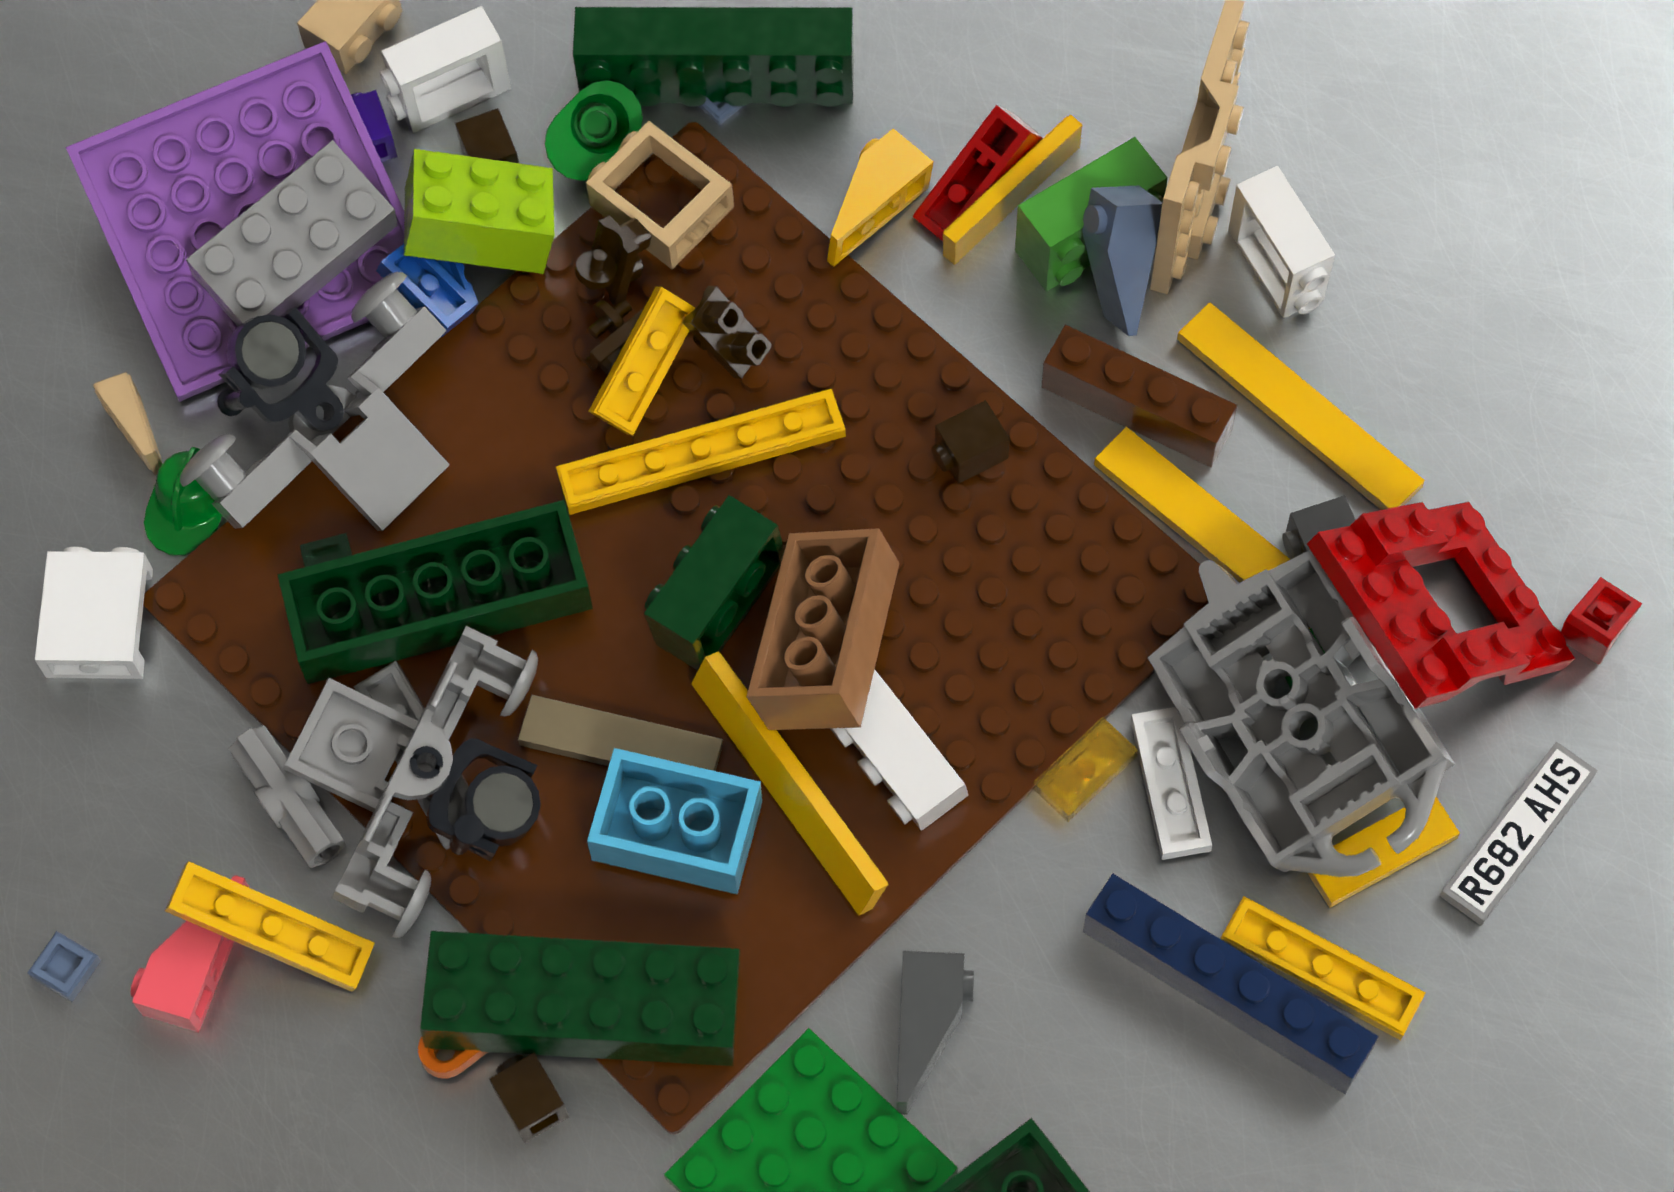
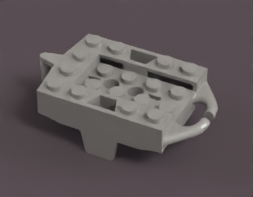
[1148,550,1455,877]

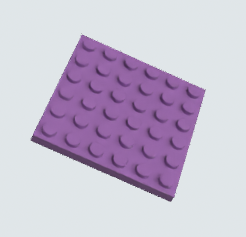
[66,41,404,402]

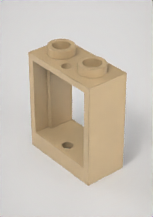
[586,121,734,269]

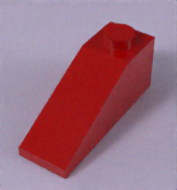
[912,105,1044,241]

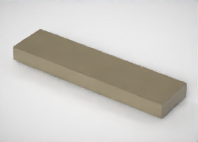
[518,695,723,771]

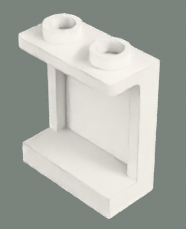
[35,546,153,679]

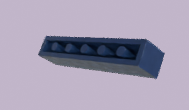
[1083,873,1379,1094]

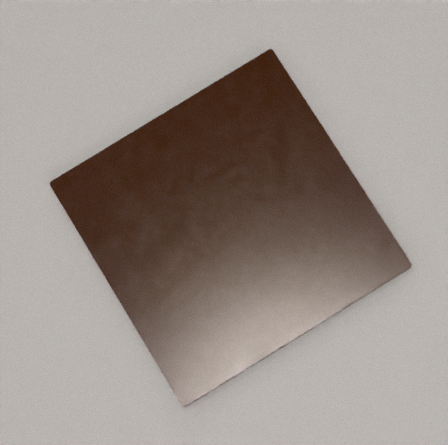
[143,122,1209,1135]

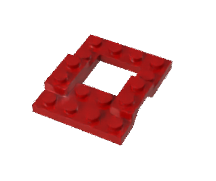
[1307,502,1576,709]

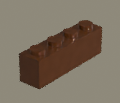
[1041,324,1237,468]

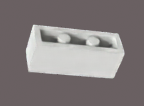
[830,669,969,831]

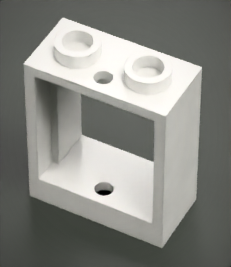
[380,6,511,133]
[1228,166,1335,318]

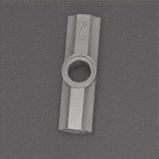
[228,725,346,869]

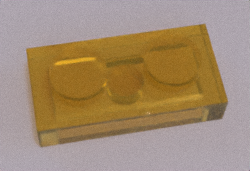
[1033,717,1138,822]

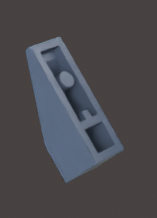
[1082,185,1163,336]

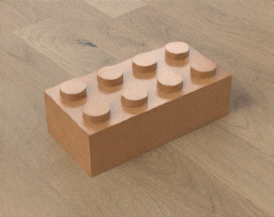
[747,528,900,730]

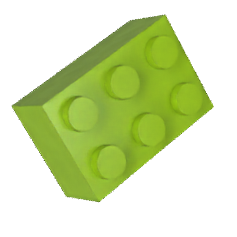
[404,149,554,274]

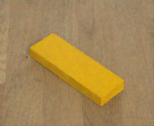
[588,286,695,436]
[1308,797,1460,908]

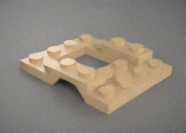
[1150,0,1250,295]

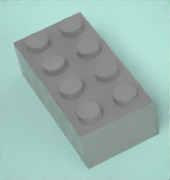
[186,140,398,326]

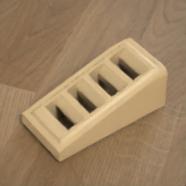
[93,372,163,475]

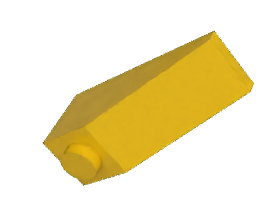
[827,128,934,267]

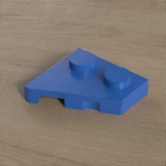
[376,244,478,337]

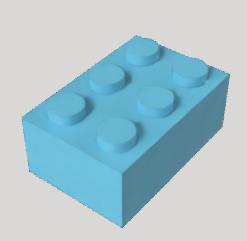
[587,748,762,894]

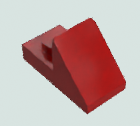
[1561,577,1642,665]

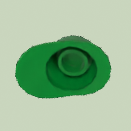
[544,80,643,181]
[144,447,222,556]

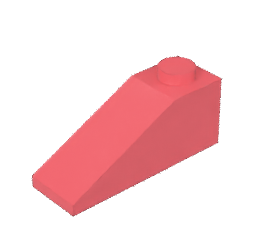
[131,875,250,1033]

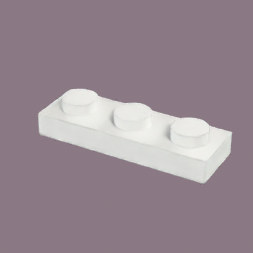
[1131,707,1212,860]

